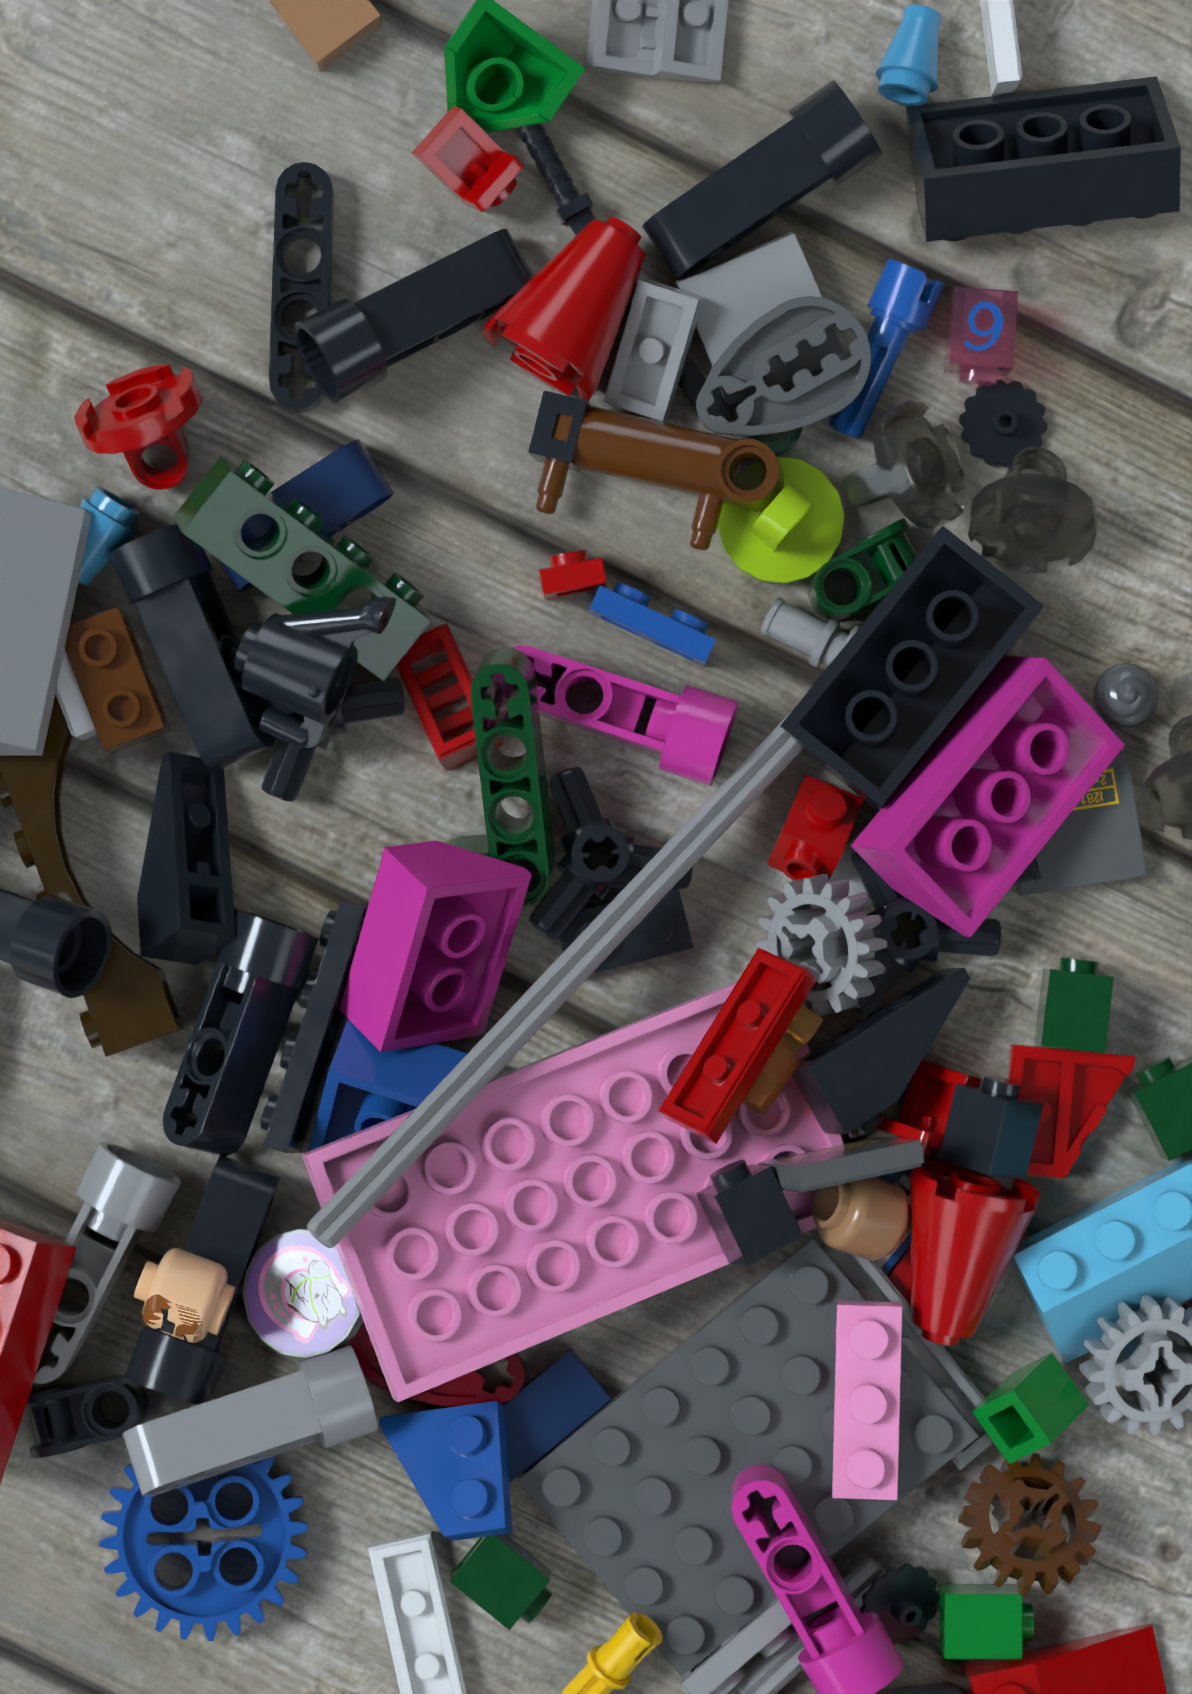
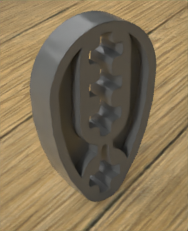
[696,296,871,437]

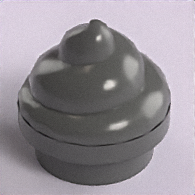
[1094,663,1159,727]

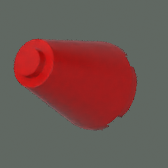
[482,216,646,402]
[910,1159,1040,1346]

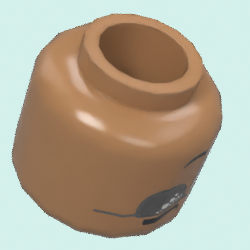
[812,1176,911,1261]

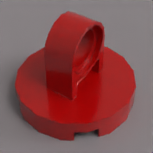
[74,364,203,490]

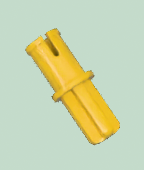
[562,1612,662,1694]

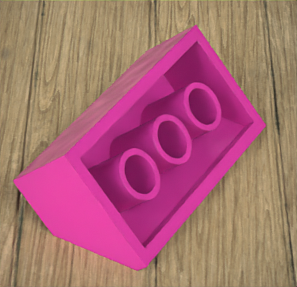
[851,656,1125,937]

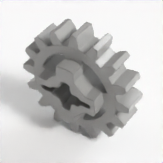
[756,874,887,1016]
[1079,1295,1192,1437]

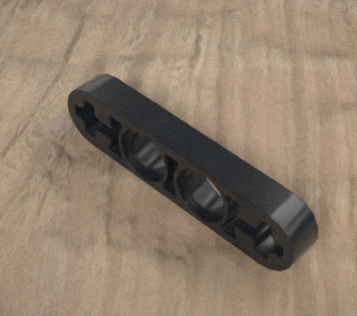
[269,162,335,413]

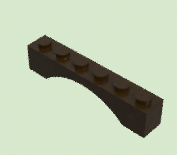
[0,694,185,1057]

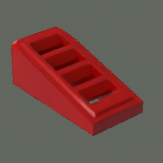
[396,623,503,771]

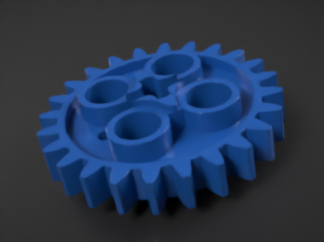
[99,1456,309,1641]

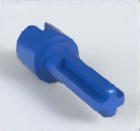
[830,258,945,439]

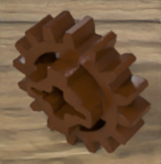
[958,1453,1101,1596]

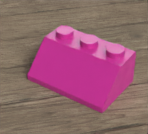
[339,840,532,1052]

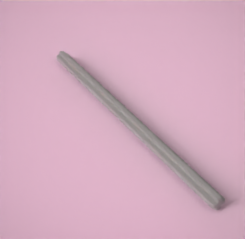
[307,711,803,1249]

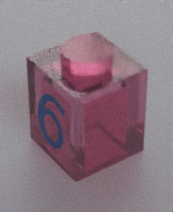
[944,287,1018,386]

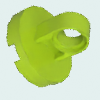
[717,456,844,584]

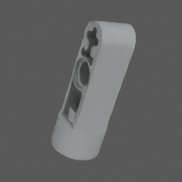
[33,1142,181,1384]
[122,1345,378,1497]

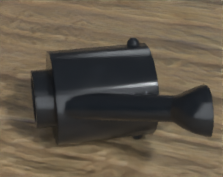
[235,596,396,748]

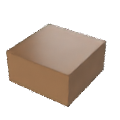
[269,0,383,71]

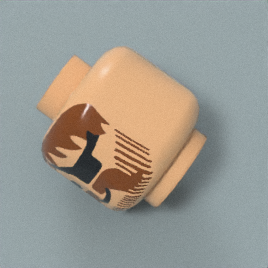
[134,1248,236,1343]

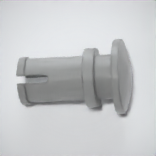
[760,597,861,668]

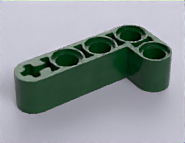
[446,647,555,906]

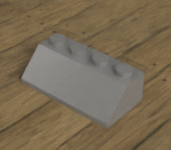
[0,487,92,756]

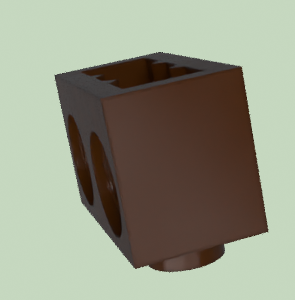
[65,607,172,754]

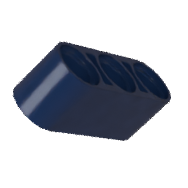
[218,440,394,592]

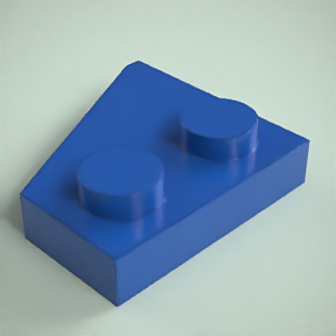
[379,1401,513,1541]

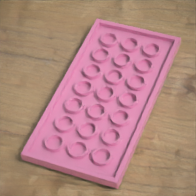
[301,981,843,1402]

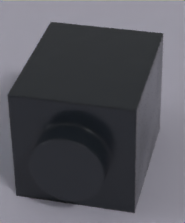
[938,1075,1044,1177]
[696,1159,804,1266]

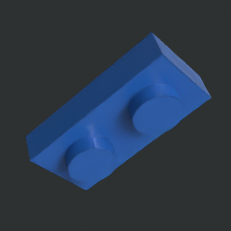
[589,582,716,667]

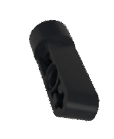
[642,80,883,280]
[294,229,534,404]
[109,523,275,771]
[0,888,112,998]
[163,908,319,1156]
[124,1155,281,1405]

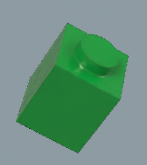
[972,1352,1089,1464]
[939,1584,1034,1659]

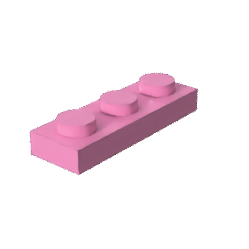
[832,1300,902,1500]

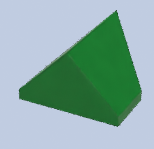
[444,0,586,133]

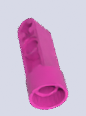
[494,645,739,786]
[731,1464,904,1694]

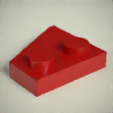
[1007,1044,1136,1178]

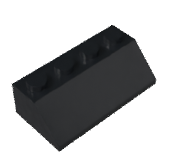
[906,76,1181,242]
[780,525,1044,811]

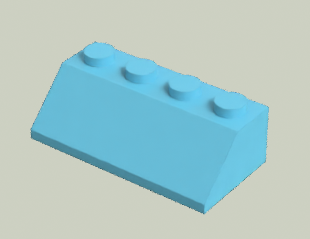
[1011,1153,1192,1364]

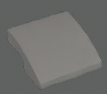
[585,0,729,83]
[675,231,846,406]

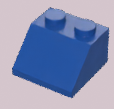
[308,1019,467,1152]

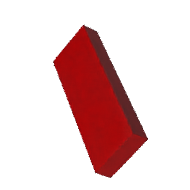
[658,947,817,1144]

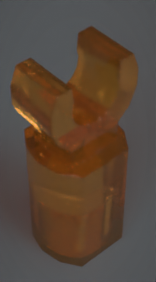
[742,1004,823,1114]

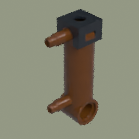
[528,390,784,551]

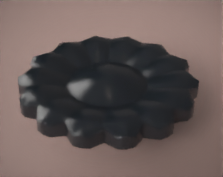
[959,379,1047,468]
[860,1563,940,1645]

